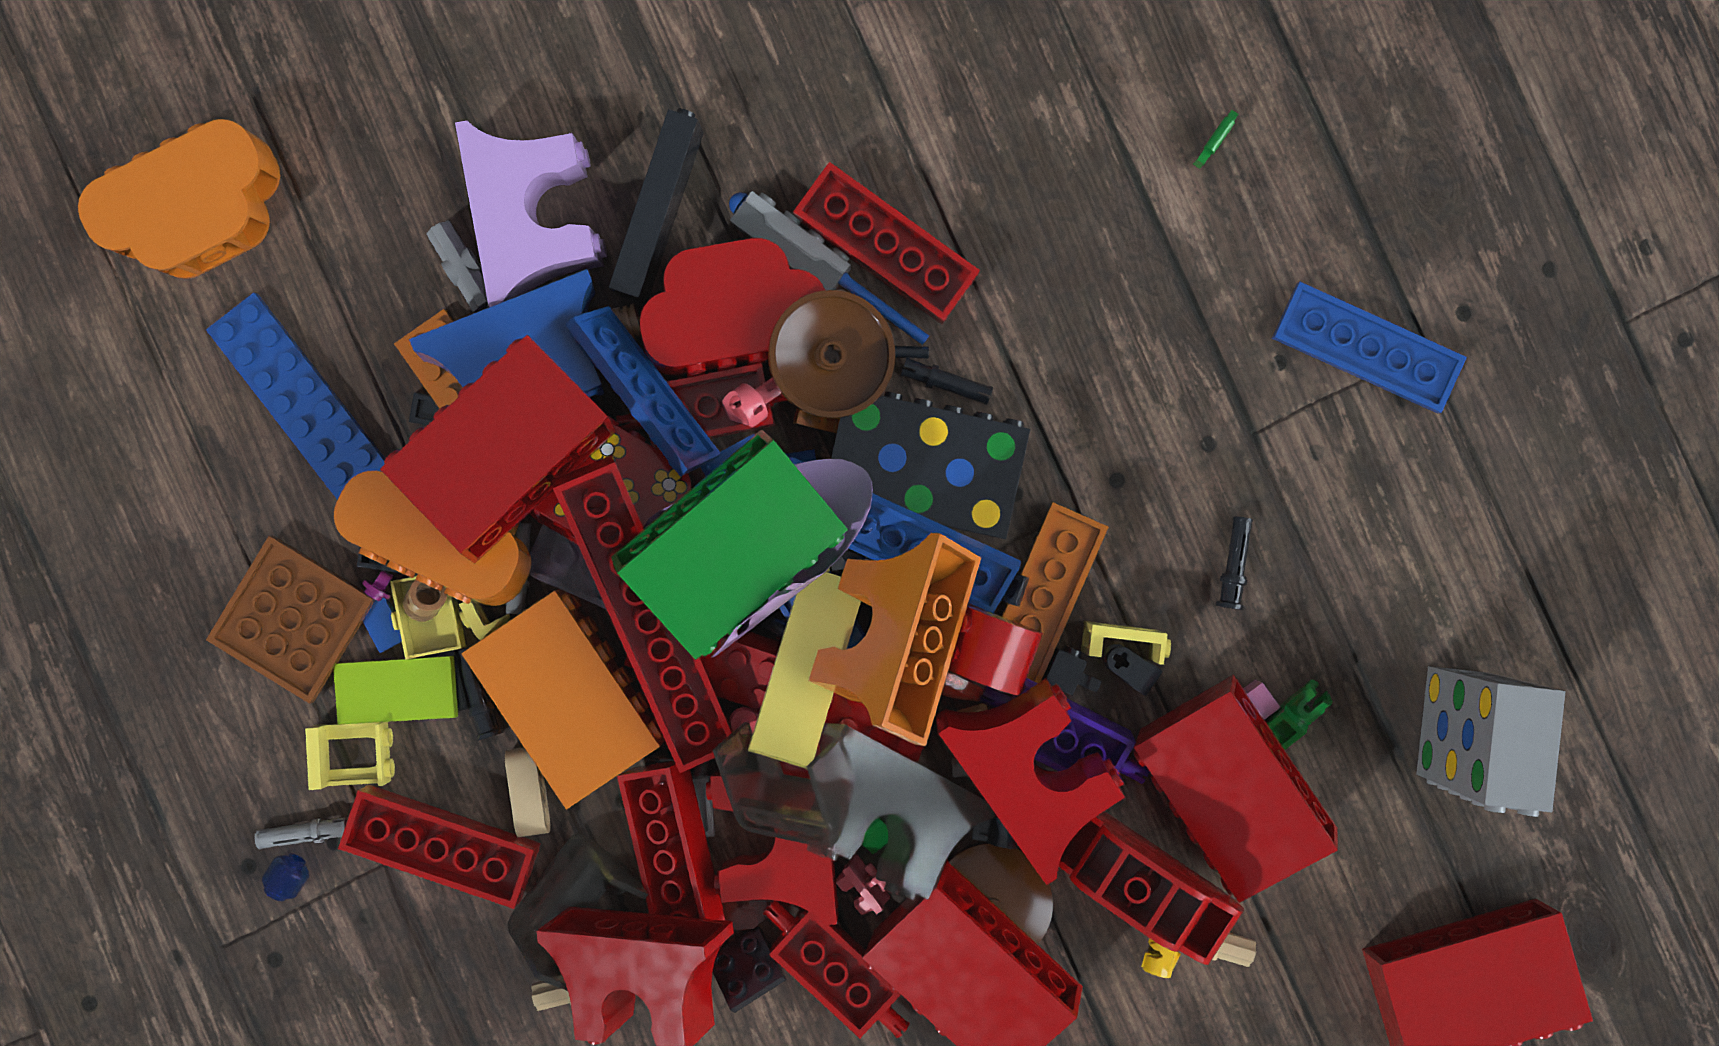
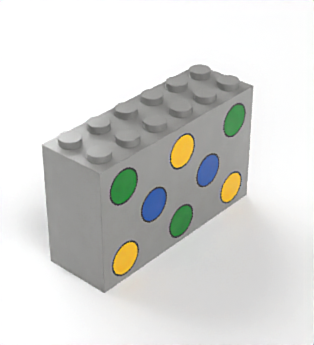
[1417,666,1565,817]

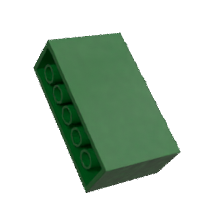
[611,430,848,660]

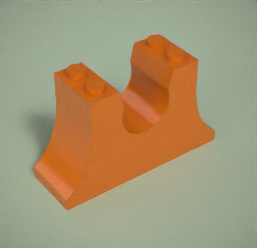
[809,533,981,746]

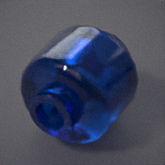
[262,853,309,901]

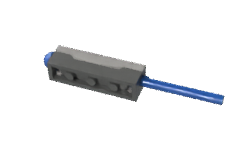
[729,191,929,345]

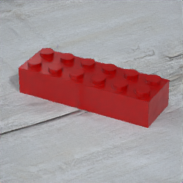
[793,162,980,325]
[617,761,726,921]
[338,785,541,909]

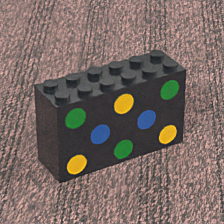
[831,391,1030,539]

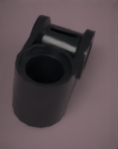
[1102,644,1163,696]

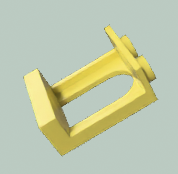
[1081,621,1171,665]
[305,722,395,790]

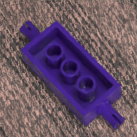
[978,678,1150,784]

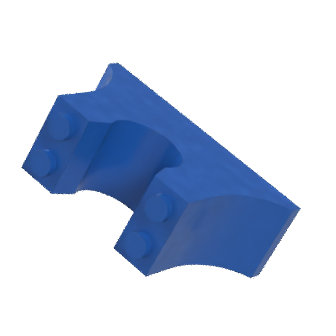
[409,269,605,403]

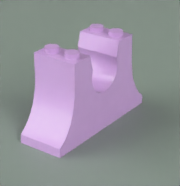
[455,121,607,307]

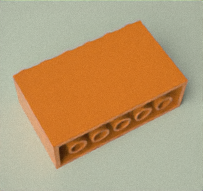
[461,588,665,810]

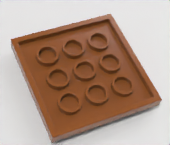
[206,535,375,704]

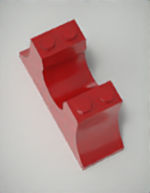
[935,678,1125,885]
[706,733,839,925]
[536,907,734,1046]

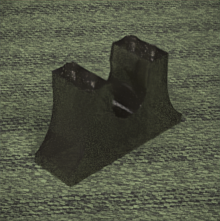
[798,723,995,901]

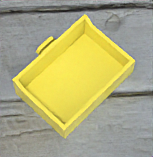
[390,576,466,660]

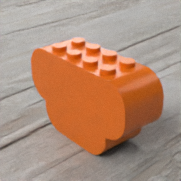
[78,119,280,279]
[334,471,531,606]

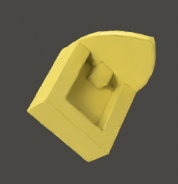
[459,599,510,641]

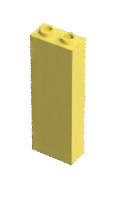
[748,568,861,769]

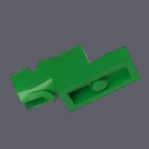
[1265,680,1333,750]

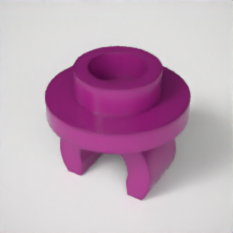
[362,571,393,601]

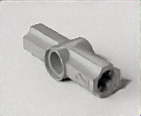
[426,220,489,313]

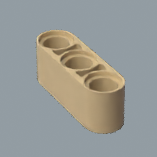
[505,747,550,837]

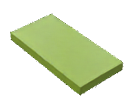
[333,656,458,725]

